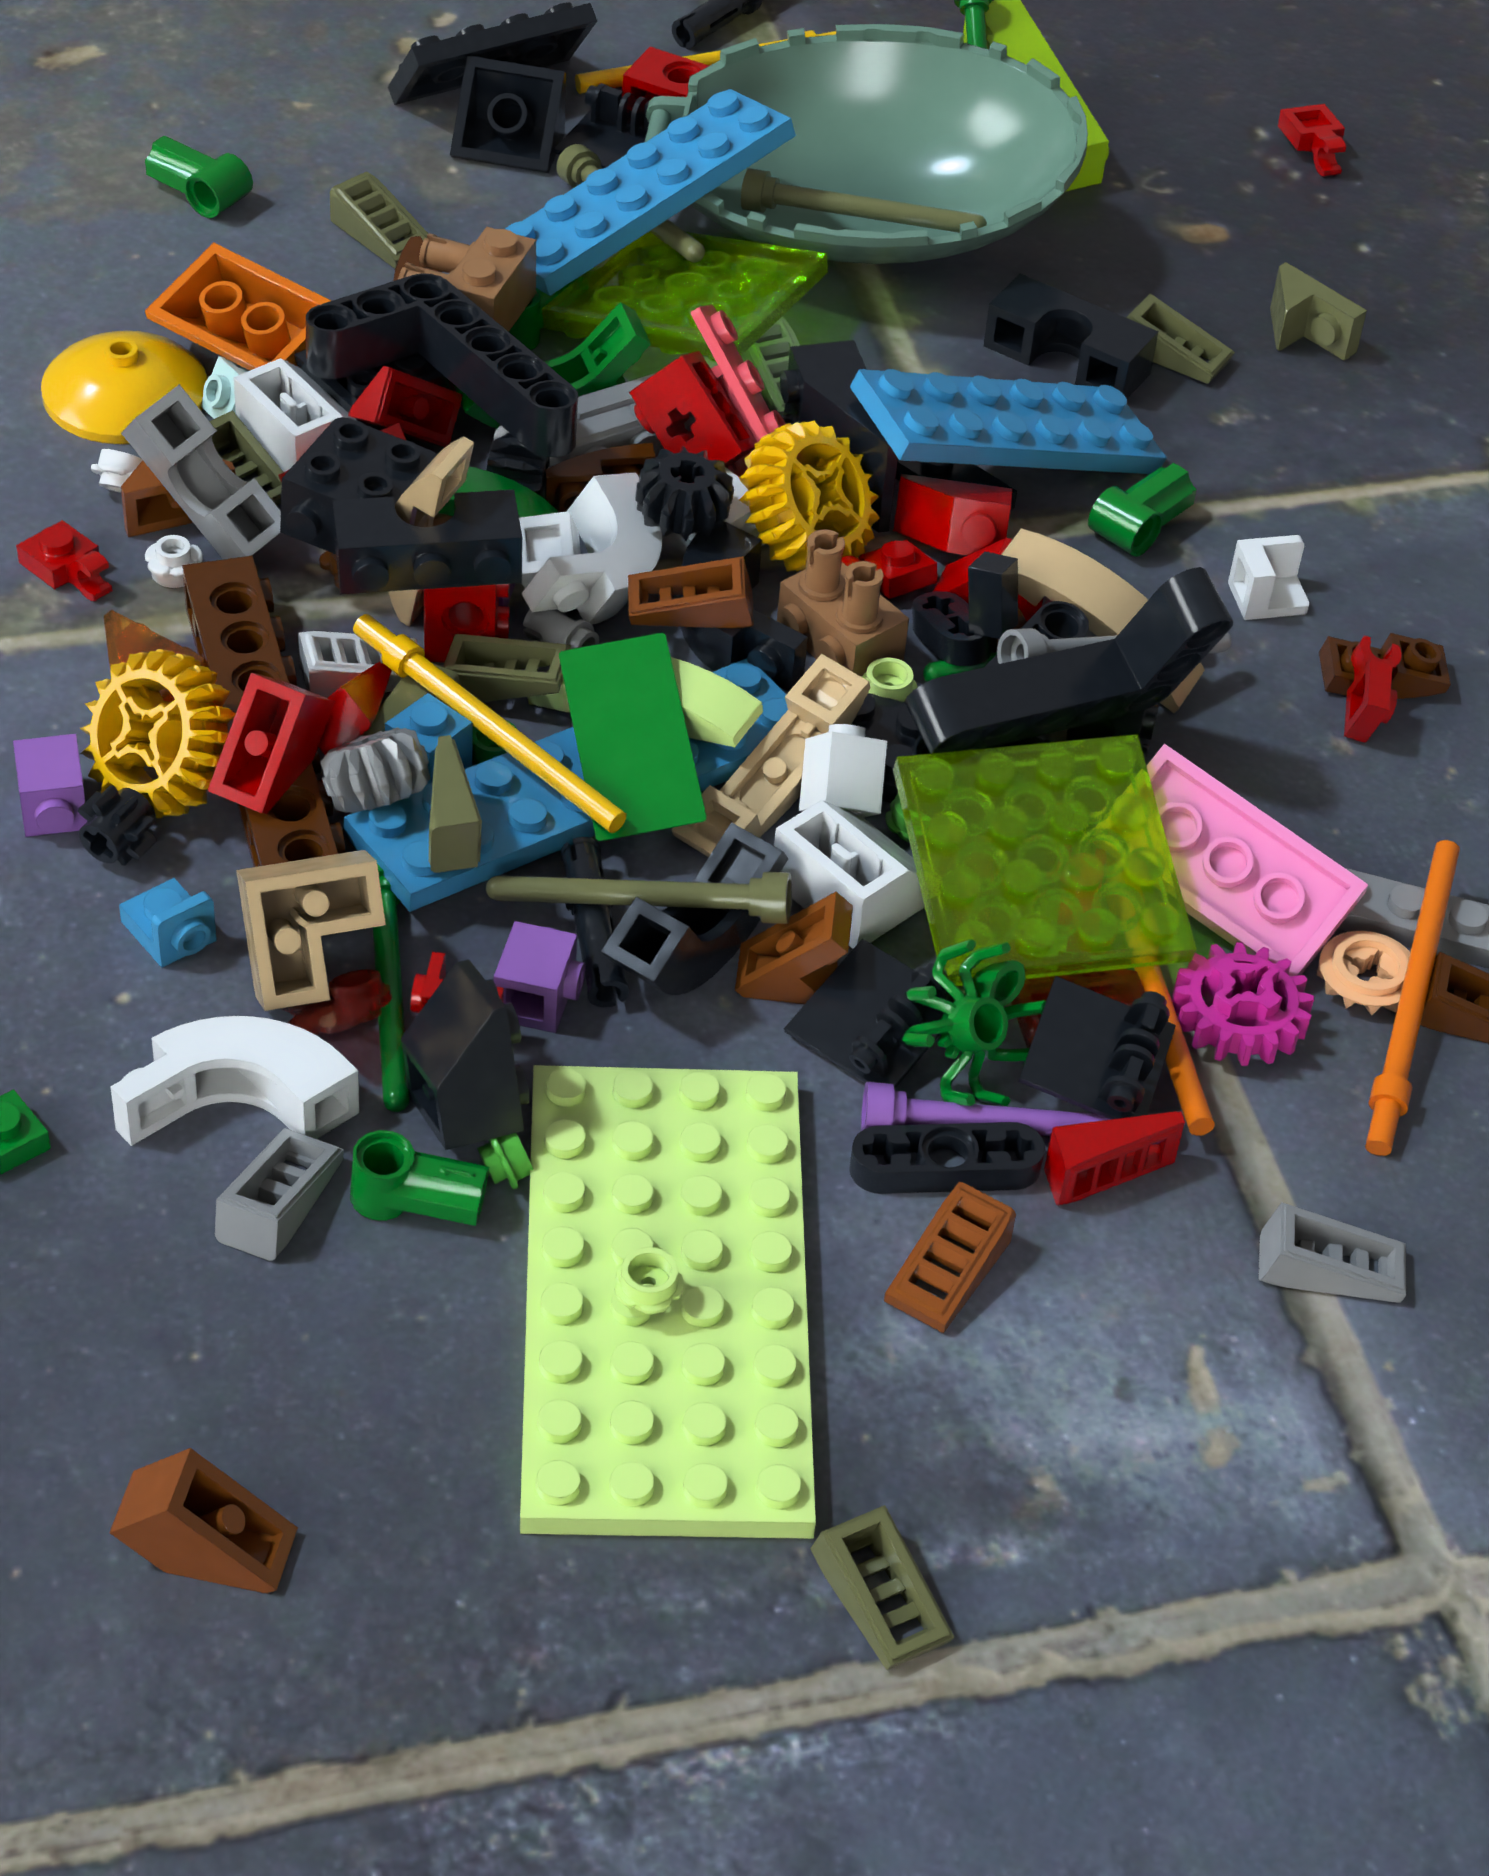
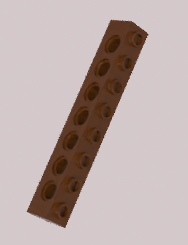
[182,555,349,936]

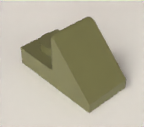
[1270,262,1367,361]

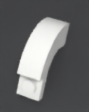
[521,472,662,625]
[110,1016,359,1146]

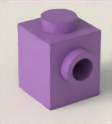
[494,921,586,1033]

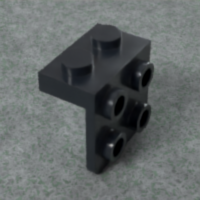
[280,417,437,554]

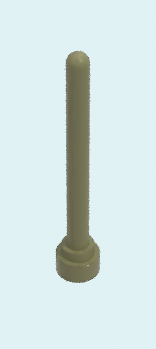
[556,144,705,263]
[741,168,987,233]
[486,872,792,924]

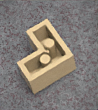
[236,850,386,1011]

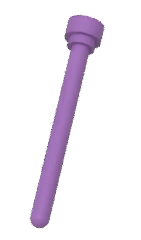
[861,1082,1160,1144]

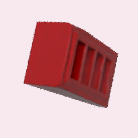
[318,661,392,755]
[1044,1111,1185,1205]

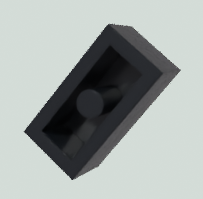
[968,552,1018,639]

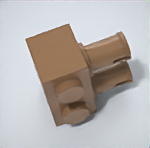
[398,227,536,332]
[777,529,909,677]

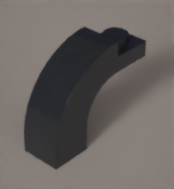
[680,522,808,692]
[601,822,788,995]

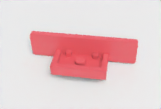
[691,305,786,477]

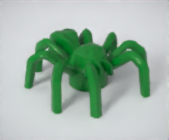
[902,939,1046,1107]

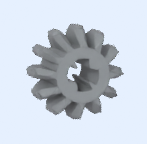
[320,728,431,813]

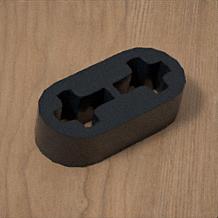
[912,591,991,666]

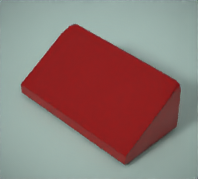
[348,366,463,447]

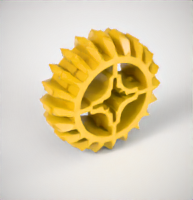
[739,420,880,571]
[80,649,236,818]

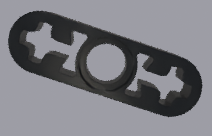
[849,1122,1045,1194]

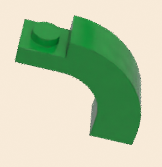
[453,302,651,429]

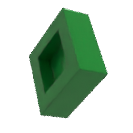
[0,1089,51,1175]

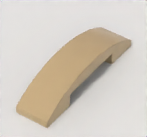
[388,437,474,626]
[1001,529,1205,713]
[672,654,871,857]

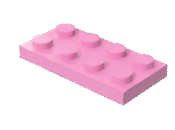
[1089,743,1368,976]

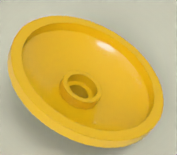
[41,331,207,444]

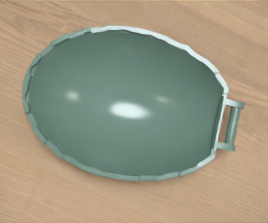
[645,24,1088,264]

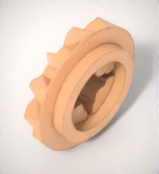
[1317,931,1410,1016]

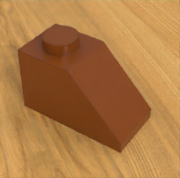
[110,1448,298,1594]

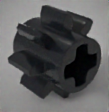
[78,785,157,866]

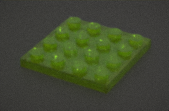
[542,232,828,362]
[893,735,1197,986]

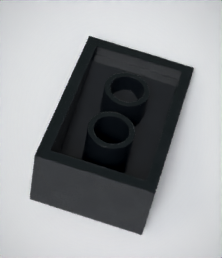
[780,340,898,533]

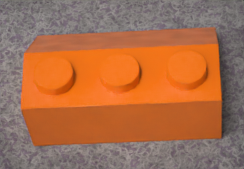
[145,242,331,371]

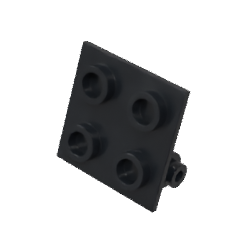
[554,83,650,169]
[784,939,954,1089]
[1018,976,1176,1120]

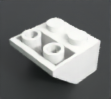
[233,358,357,472]
[774,800,947,948]

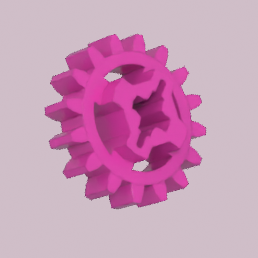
[1172,942,1314,1066]

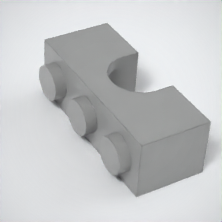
[121,384,281,559]

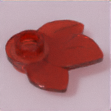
[280,969,392,1035]

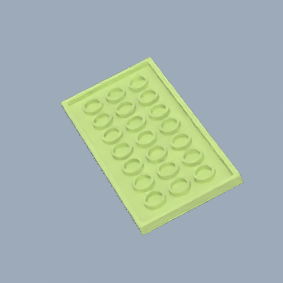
[520,1065,816,1539]

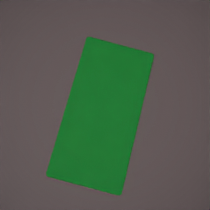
[559,633,707,841]

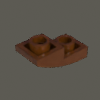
[545,443,656,513]
[1319,633,1451,699]

